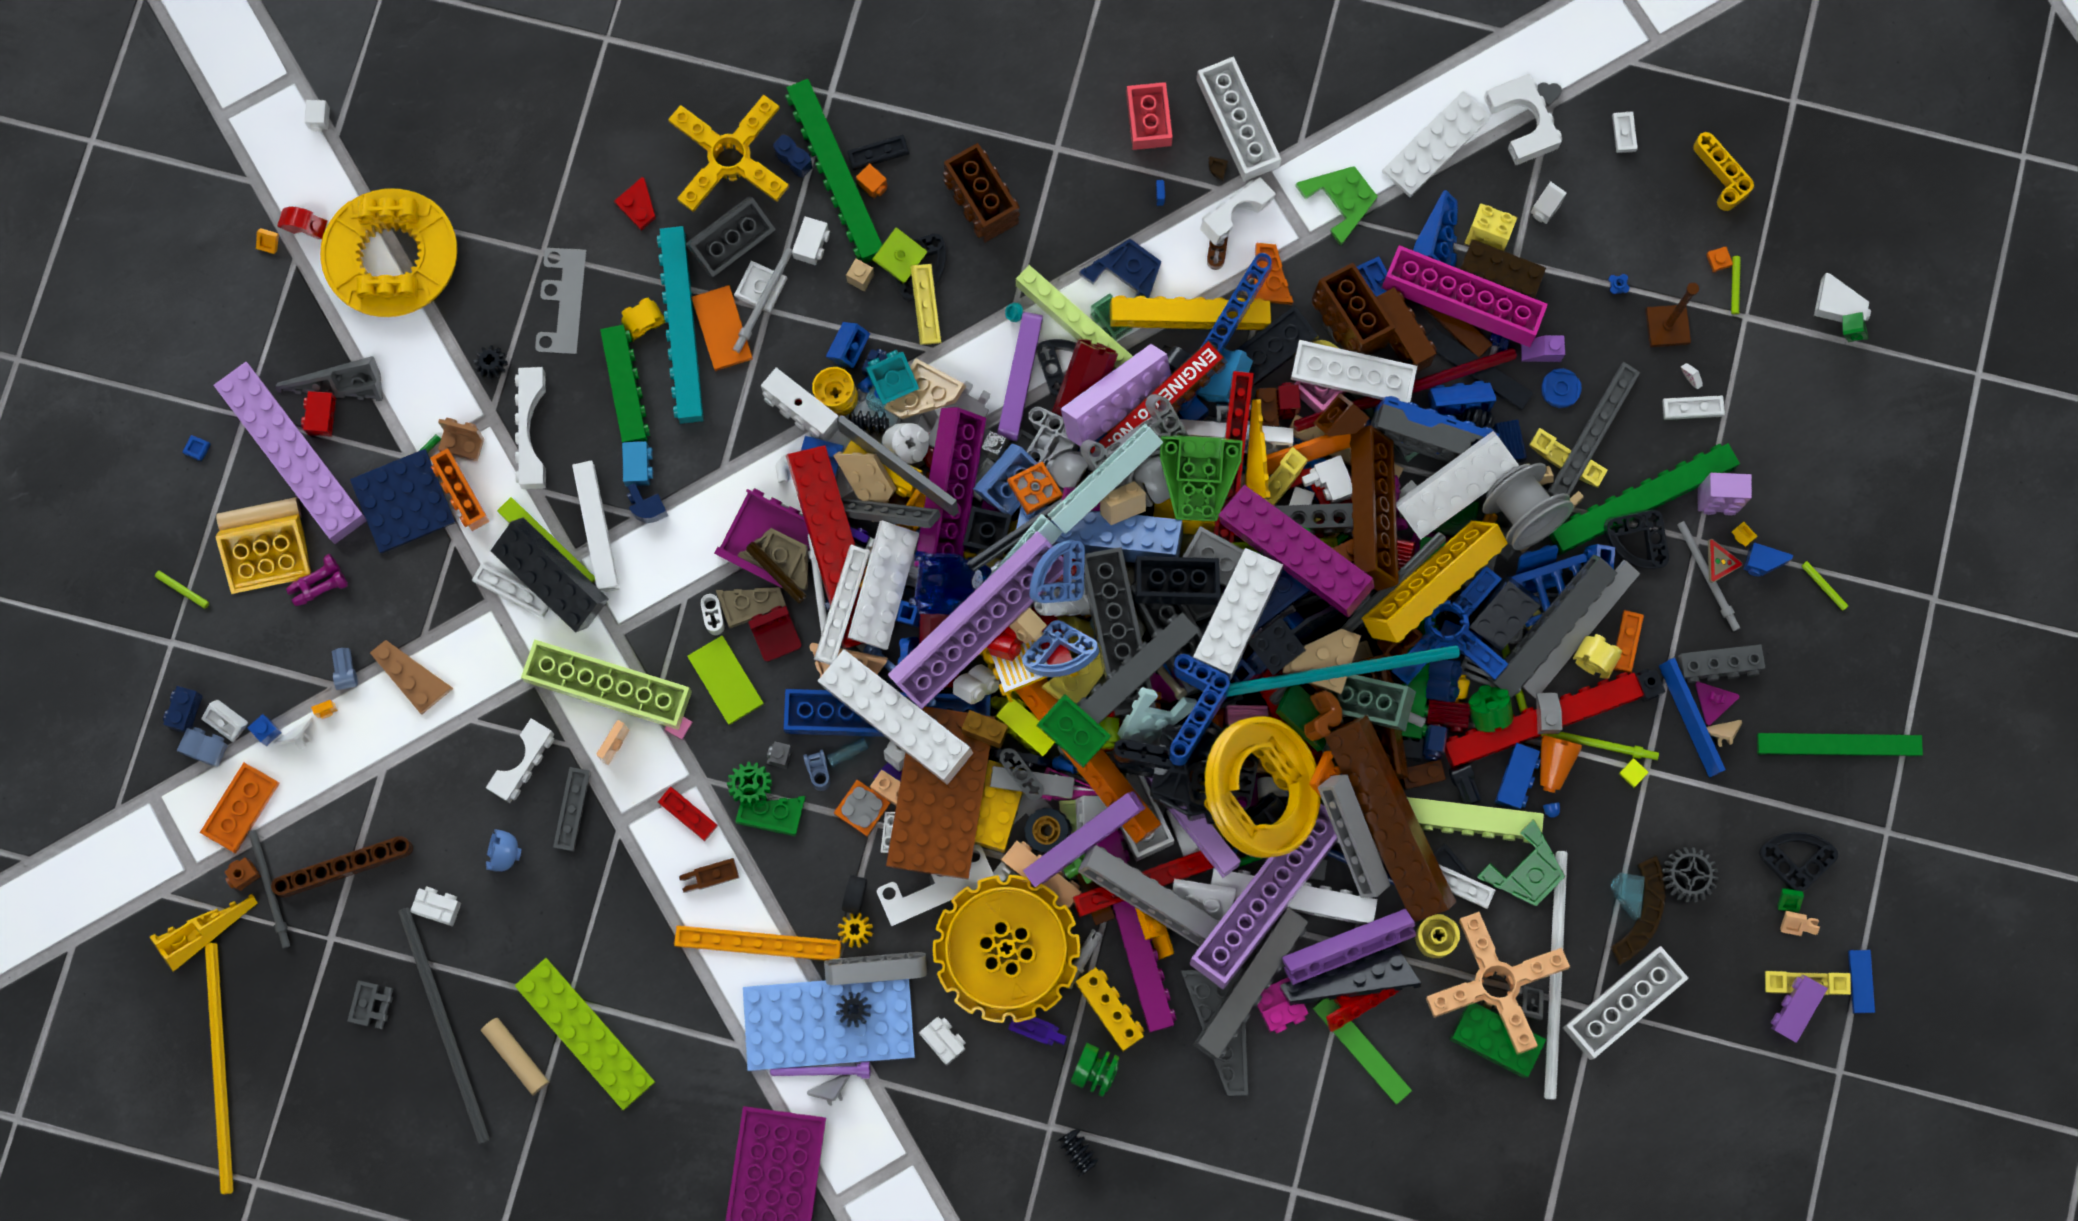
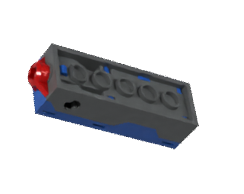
[1371,396,1500,463]

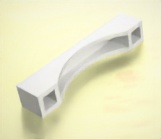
[515,367,546,489]

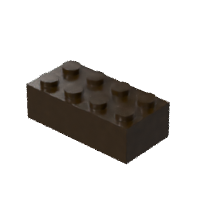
[1460,239,1547,299]

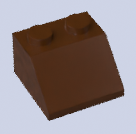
[1313,393,1369,436]

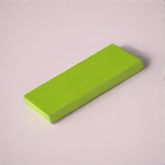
[687,636,764,725]

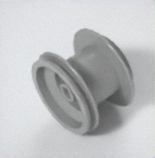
[1482,463,1574,550]

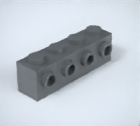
[1677,644,1765,684]

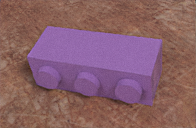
[1771,974,1828,1043]

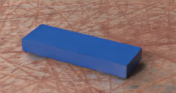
[1848,950,1875,1013]

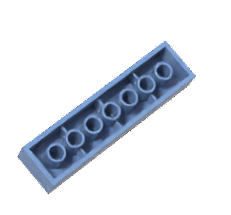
[1016,505,1183,563]

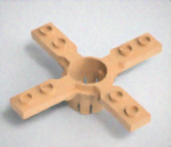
[1426,912,1570,1054]

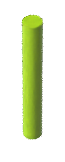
[1731,256,1741,315]
[1801,561,1848,611]
[155,571,209,609]

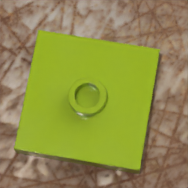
[872,228,928,284]

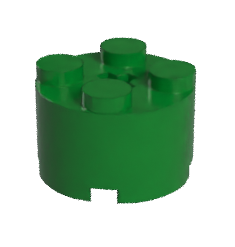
[1469,685,1514,732]

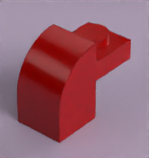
[277,207,328,240]

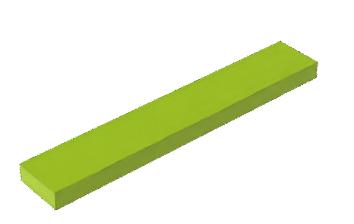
[497,497,595,583]

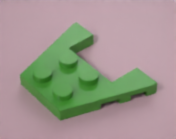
[1295,166,1378,246]

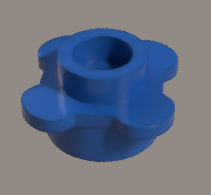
[1608,274,1630,294]

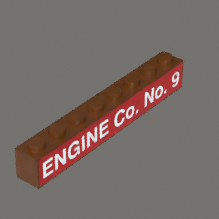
[1090,341,1228,454]

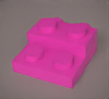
[1257,977,1309,1034]

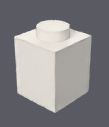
[304,100,330,132]

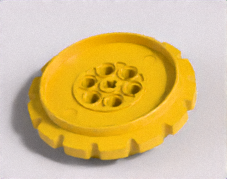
[933,875,1080,1023]

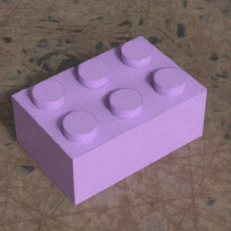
[1698,473,1752,515]

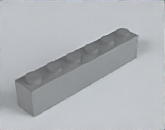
[1317,775,1390,898]

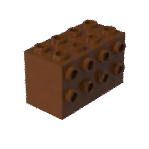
[943,143,1020,242]
[1312,263,1396,355]

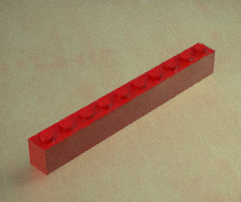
[1213,371,1254,543]
[1445,672,1644,768]

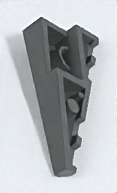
[275,356,383,401]

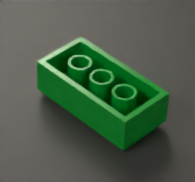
[1449,1003,1546,1079]

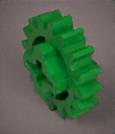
[727,762,772,806]

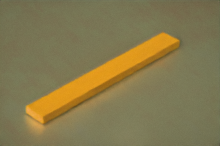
[674,925,842,961]

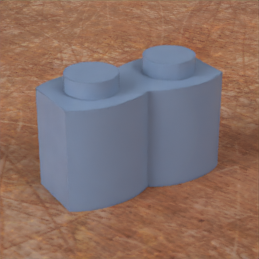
[177,727,228,768]

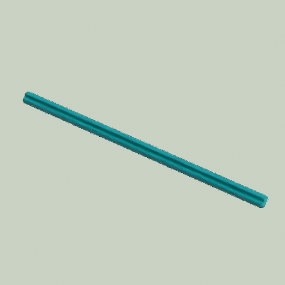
[1216,645,1460,697]

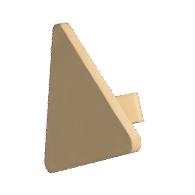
[1707,720,1742,747]

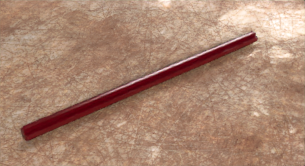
[1293,348,1517,432]

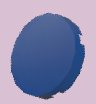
[1541,368,1582,408]

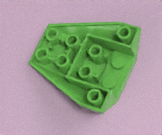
[1159,435,1243,521]

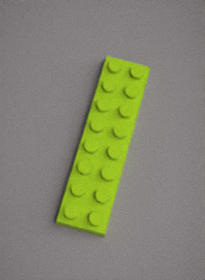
[514,958,655,1110]

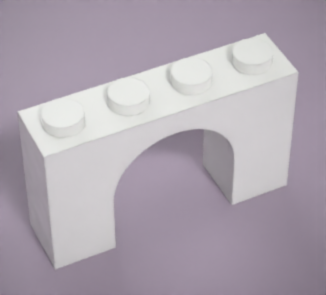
[1484,73,1562,165]

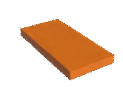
[692,285,753,371]
[199,762,280,854]

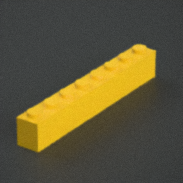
[1110,295,1271,330]

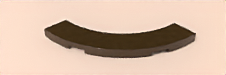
[1610,856,1665,966]

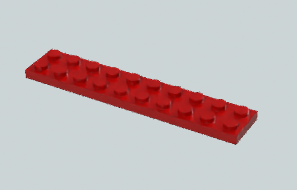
[786,445,865,649]

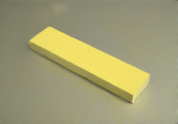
[911,264,941,345]

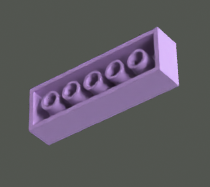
[1061,344,1171,447]

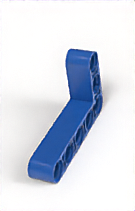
[1170,654,1230,766]

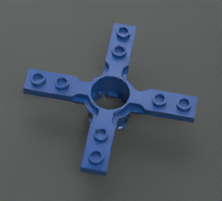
[1392,566,1508,686]

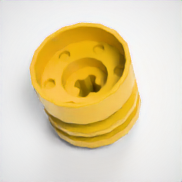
[812,367,858,417]

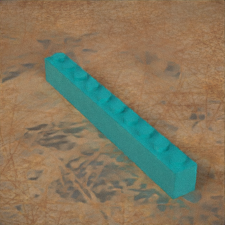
[657,226,704,424]

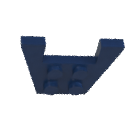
[1079,239,1162,298]

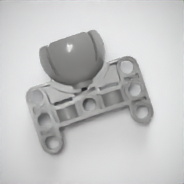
[1080,394,1188,507]
[1018,407,1092,509]

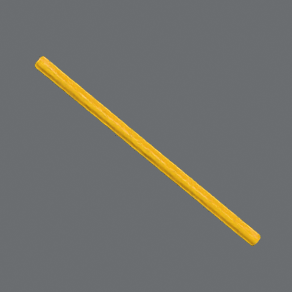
[205,943,233,1194]

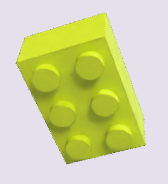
[995,698,1055,757]

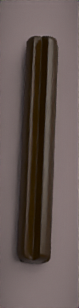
[746,542,806,604]

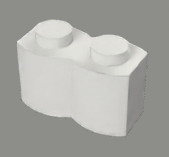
[953,664,1000,704]

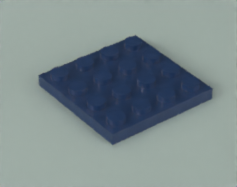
[350,449,456,554]

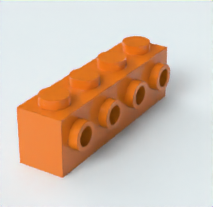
[430,448,490,531]

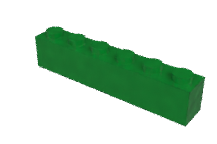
[600,324,650,443]

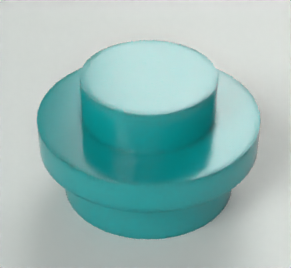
[1005,303,1023,323]

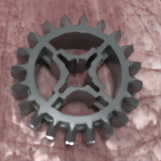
[1662,847,1719,903]

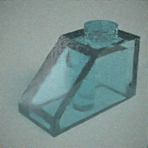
[1612,873,1645,920]

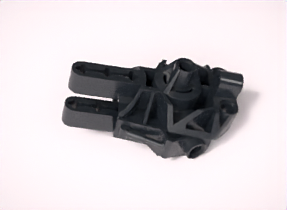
[1113,721,1258,824]

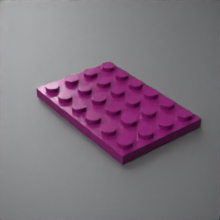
[726,1106,827,1221]

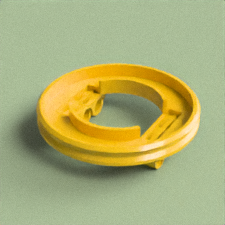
[1204,716,1321,858]

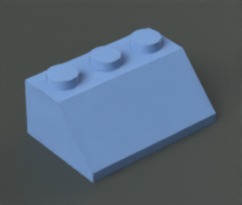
[973,444,1038,515]

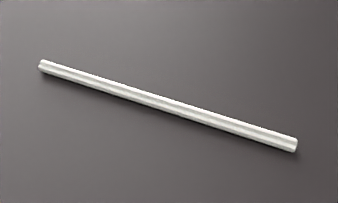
[1544,851,1568,1100]

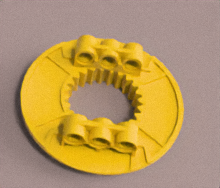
[320,189,457,317]

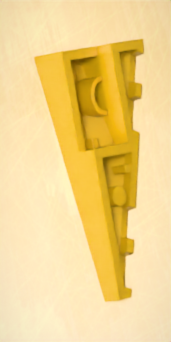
[1244,399,1270,499]
[150,894,257,972]

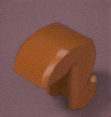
[1304,691,1342,741]

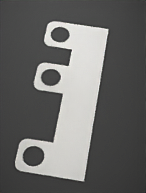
[877,845,994,926]

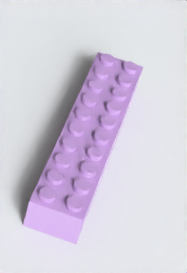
[214,362,367,544]
[888,531,1063,709]
[1190,803,1338,990]

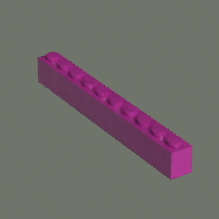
[1097,829,1177,1033]

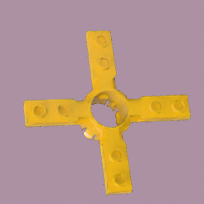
[668,95,789,212]

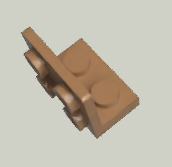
[438,417,484,461]

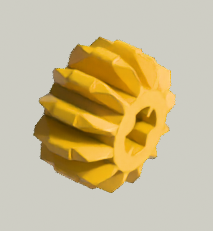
[838,913,873,948]

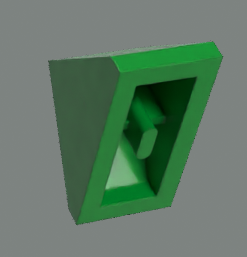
[1842,312,1869,343]

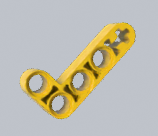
[1693,132,1754,211]

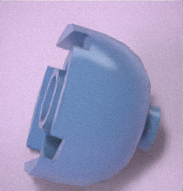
[486,829,521,871]

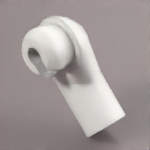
[775,453,789,483]

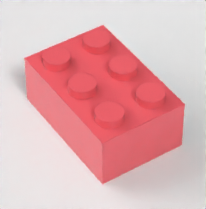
[1126,82,1173,150]

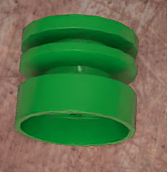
[1070,1043,1119,1097]

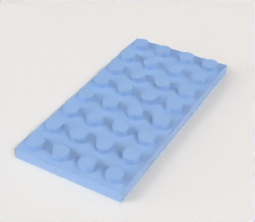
[743,979,915,1071]

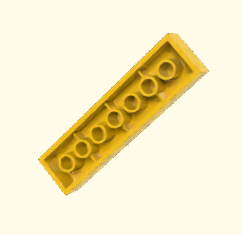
[1362,521,1508,643]

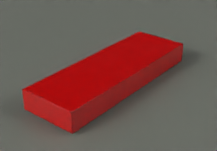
[658,786,718,841]

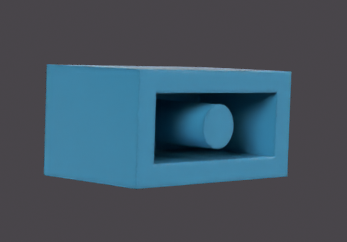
[622,441,653,487]

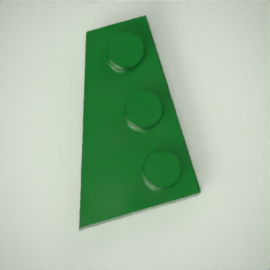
[735,796,806,837]

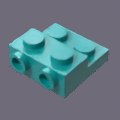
[865,350,919,405]

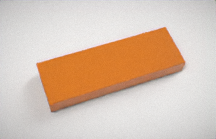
[1614,610,1644,674]

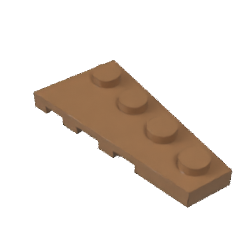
[370,640,453,715]

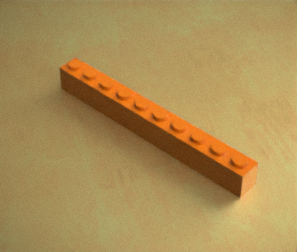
[1015,678,1161,844]

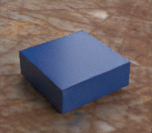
[1156,180,1165,206]
[182,435,211,462]

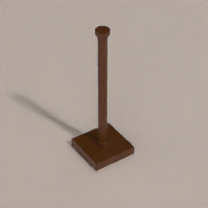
[1645,282,1699,347]

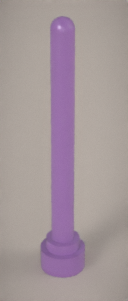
[770,1062,871,1079]

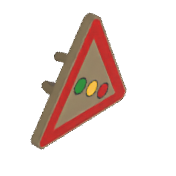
[1708,539,1743,583]

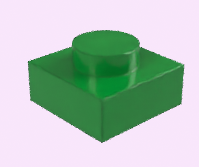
[1777,888,1804,913]

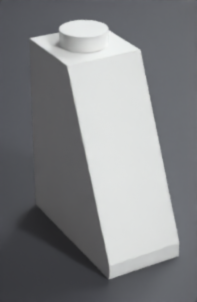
[1814,273,1871,322]

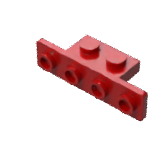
[1326,989,1399,1032]

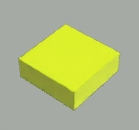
[1619,758,1649,788]

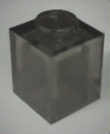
[981,431,1011,461]

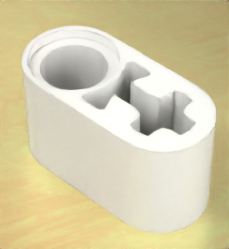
[701,594,725,635]

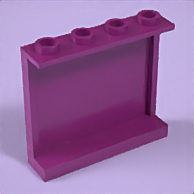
[714,488,810,588]

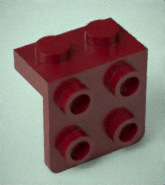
[748,606,802,662]

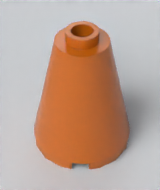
[1540,735,1582,793]

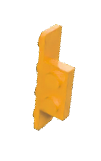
[1135,907,1174,959]

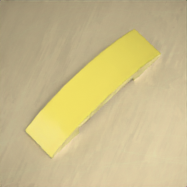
[1529,428,1608,487]
[1265,447,1308,506]
[1765,971,1851,995]

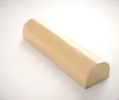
[216,497,302,530]
[481,1018,549,1096]

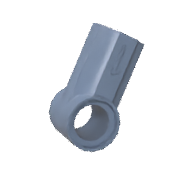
[332,648,358,690]

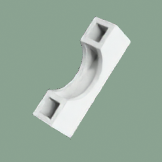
[1199,177,1276,246]
[486,719,554,803]

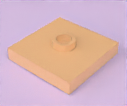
[597,720,630,765]

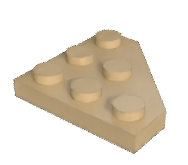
[884,358,966,419]
[1282,629,1361,694]

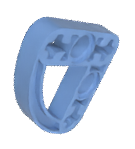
[1030,540,1085,603]
[1022,620,1100,677]

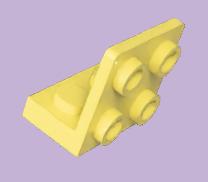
[1465,204,1517,251]

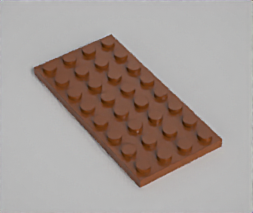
[886,705,995,880]

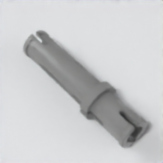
[1069,929,1103,989]

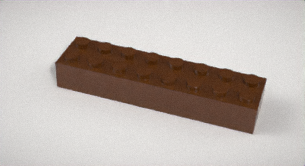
[1350,425,1399,591]

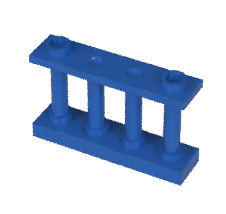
[1511,553,1587,627]

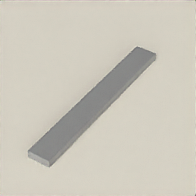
[1522,560,1640,698]

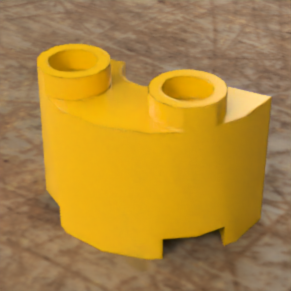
[621,298,665,341]

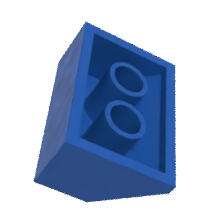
[1428,381,1496,416]

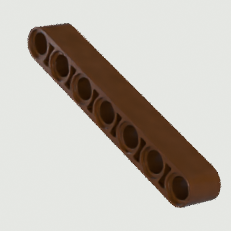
[271,836,413,897]

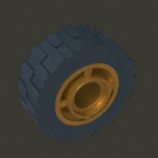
[1024,808,1072,854]

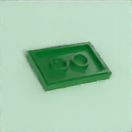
[1036,694,1111,768]

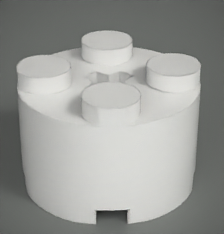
[882,423,929,464]

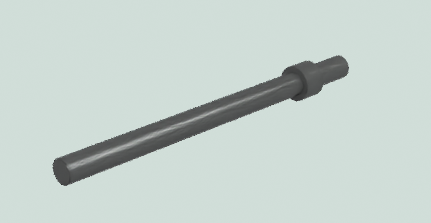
[248,830,291,949]

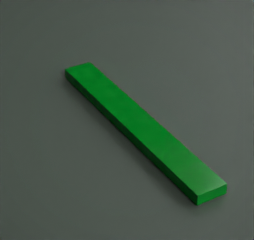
[1757,733,1923,756]

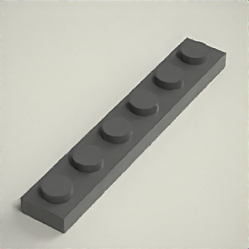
[841,498,941,528]

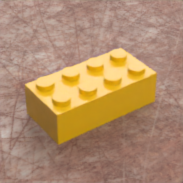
[975,760,1025,853]

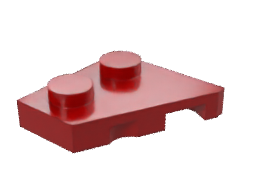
[614,176,656,231]

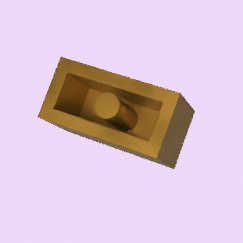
[962,710,1008,749]

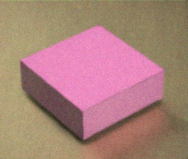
[664,717,693,740]

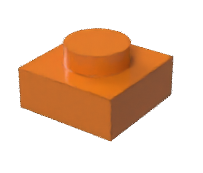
[1706,247,1733,272]

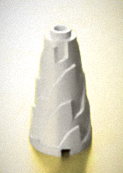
[1035,580,1091,617]

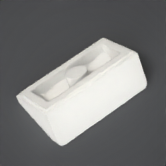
[201,700,248,742]

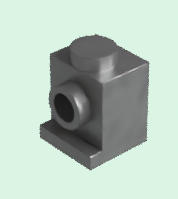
[767,741,792,769]

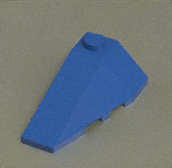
[1413,190,1457,267]

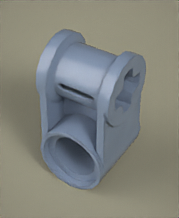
[803,749,831,791]

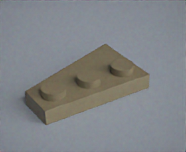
[716,587,787,628]

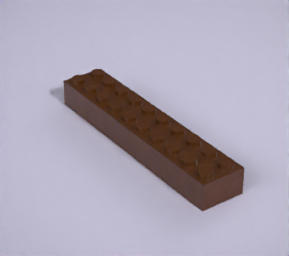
[1324,715,1456,922]

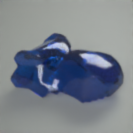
[909,550,992,615]

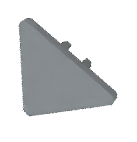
[807,1075,850,1106]

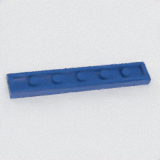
[1659,658,1725,778]

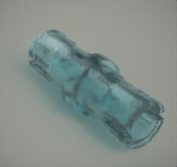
[826,737,869,768]

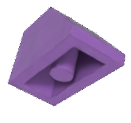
[1521,336,1565,362]

